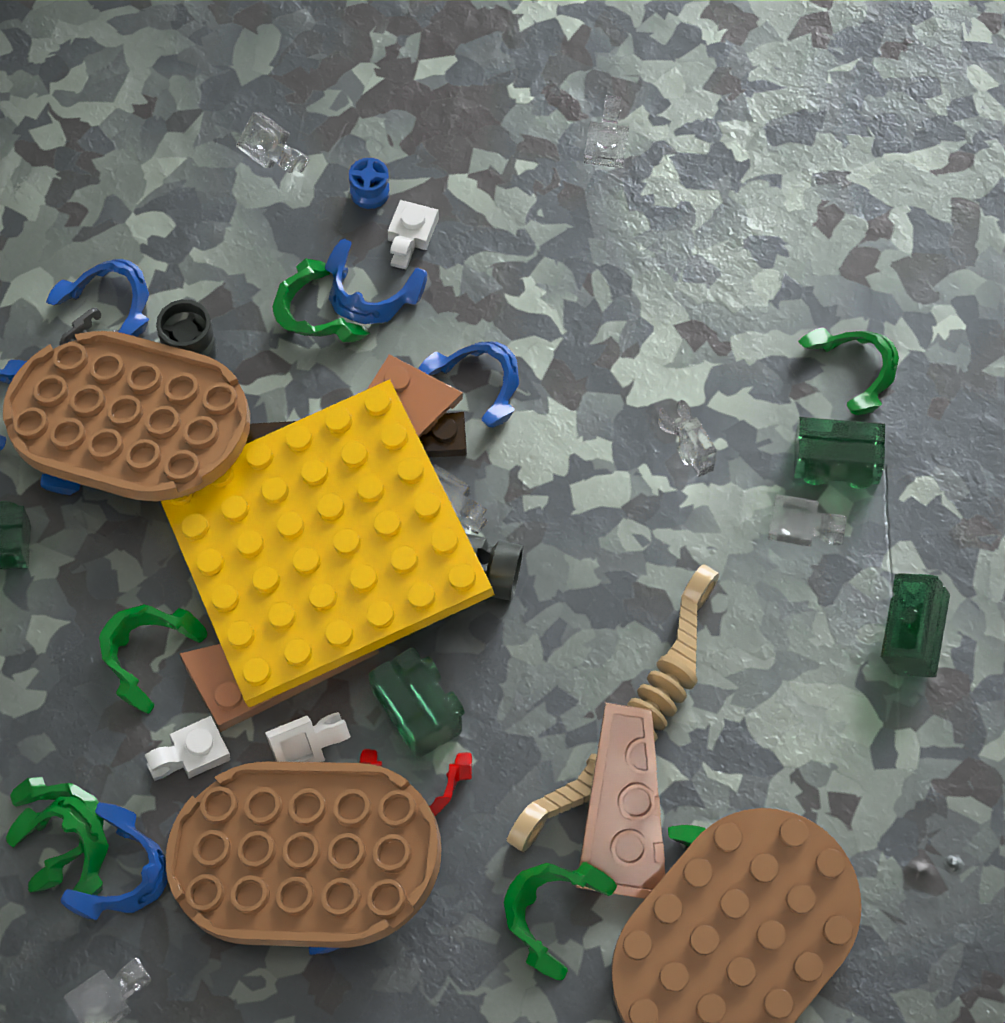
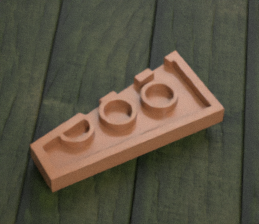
[368,354,463,438]
[180,644,379,732]
[576,702,665,899]

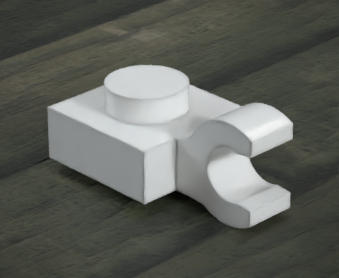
[388,200,439,270]
[265,712,351,762]
[145,716,230,781]

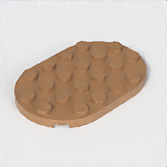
[3,331,250,502]
[166,761,442,948]
[611,808,862,1023]

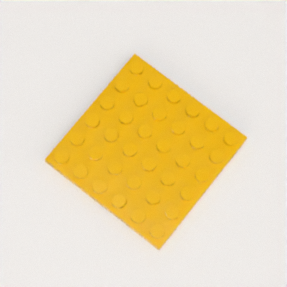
[161,379,495,708]

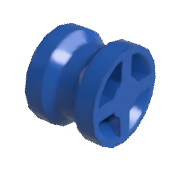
[349,158,390,209]

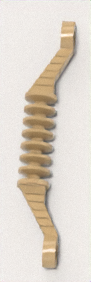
[507,564,719,852]

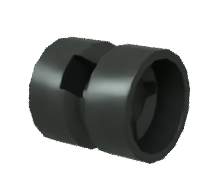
[156,299,217,360]
[466,534,523,601]

